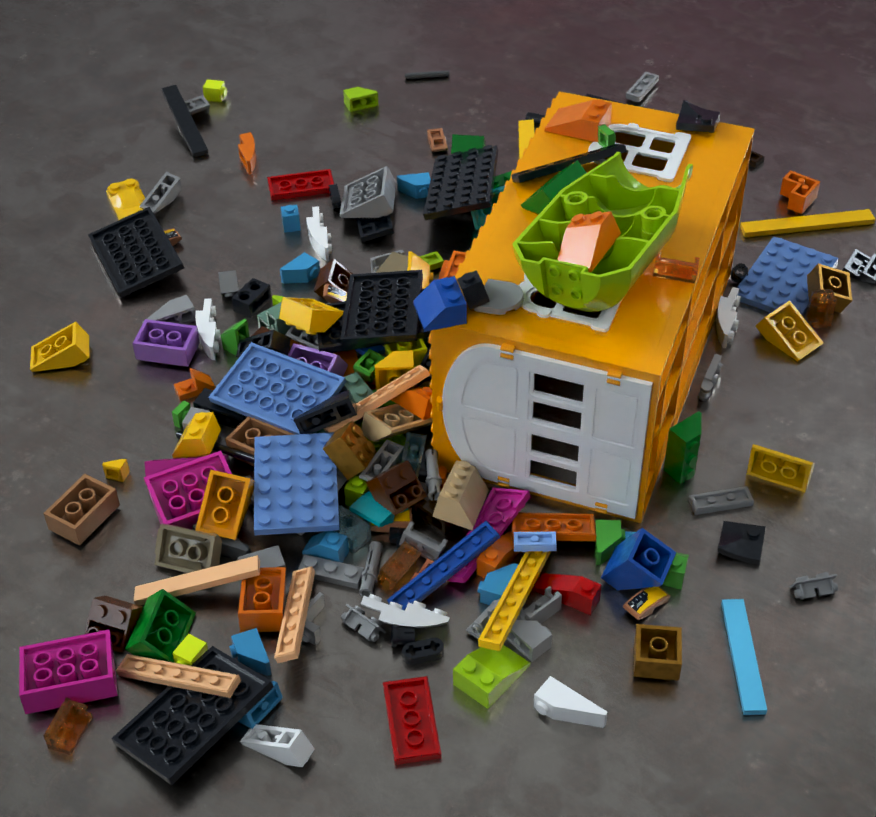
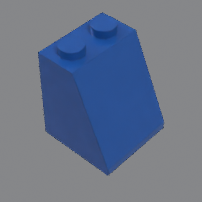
[601,528,676,590]

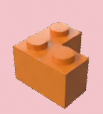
[780,170,820,214]

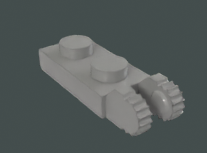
[698,354,723,402]

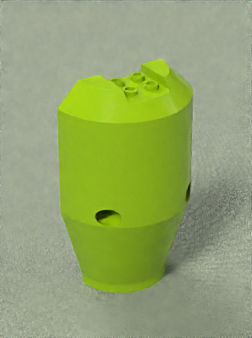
[512,152,693,312]

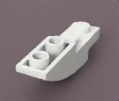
[306,206,332,261]
[716,287,741,348]
[195,298,221,360]
[361,594,450,628]

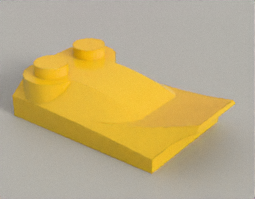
[106,178,145,220]

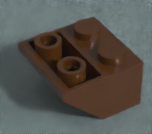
[366,460,427,515]
[85,596,143,652]

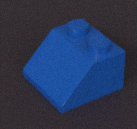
[413,276,467,332]

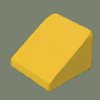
[102,459,130,482]

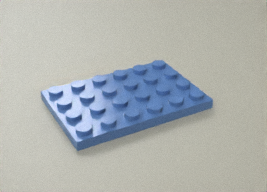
[737,236,838,316]
[208,342,346,435]
[254,432,340,536]

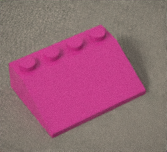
[144,451,232,529]
[19,629,118,714]

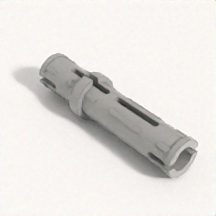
[425,449,442,501]
[359,541,383,597]

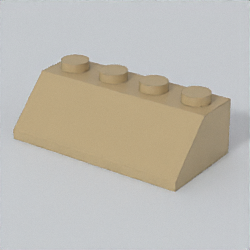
[361,404,433,442]
[432,460,489,530]

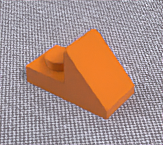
[173,368,216,401]

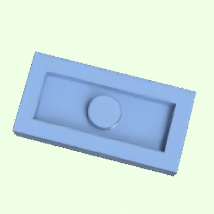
[514,532,556,552]

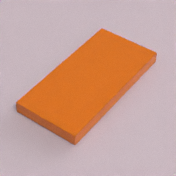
[512,513,596,541]

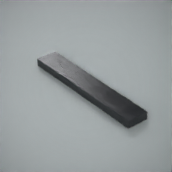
[161,85,208,157]
[511,144,627,183]

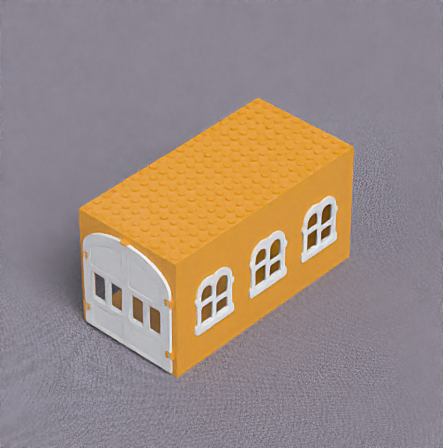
[428,91,755,523]

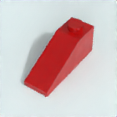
[533,573,602,616]

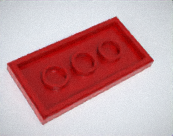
[267,169,334,201]
[383,676,442,765]

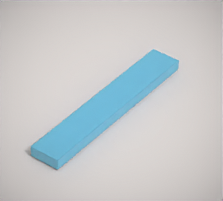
[721,599,767,715]

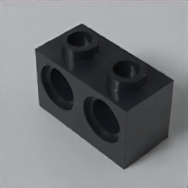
[232,278,272,318]

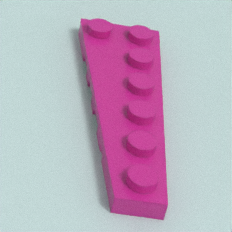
[447,487,531,583]

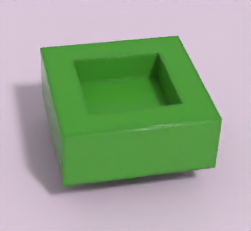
[598,124,616,147]
[172,401,191,428]

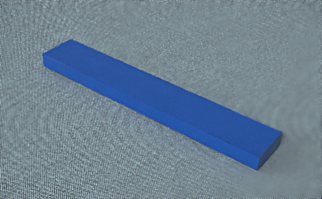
[387,521,500,610]

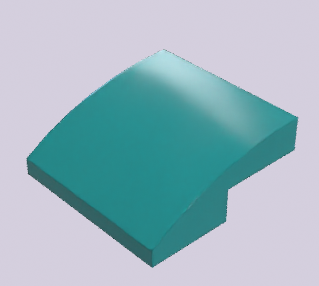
[349,491,408,527]

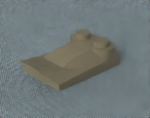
[154,523,222,573]

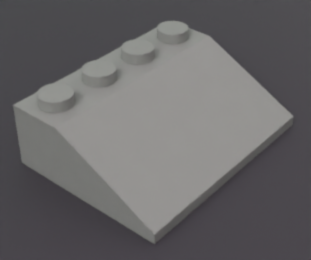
[340,166,396,218]

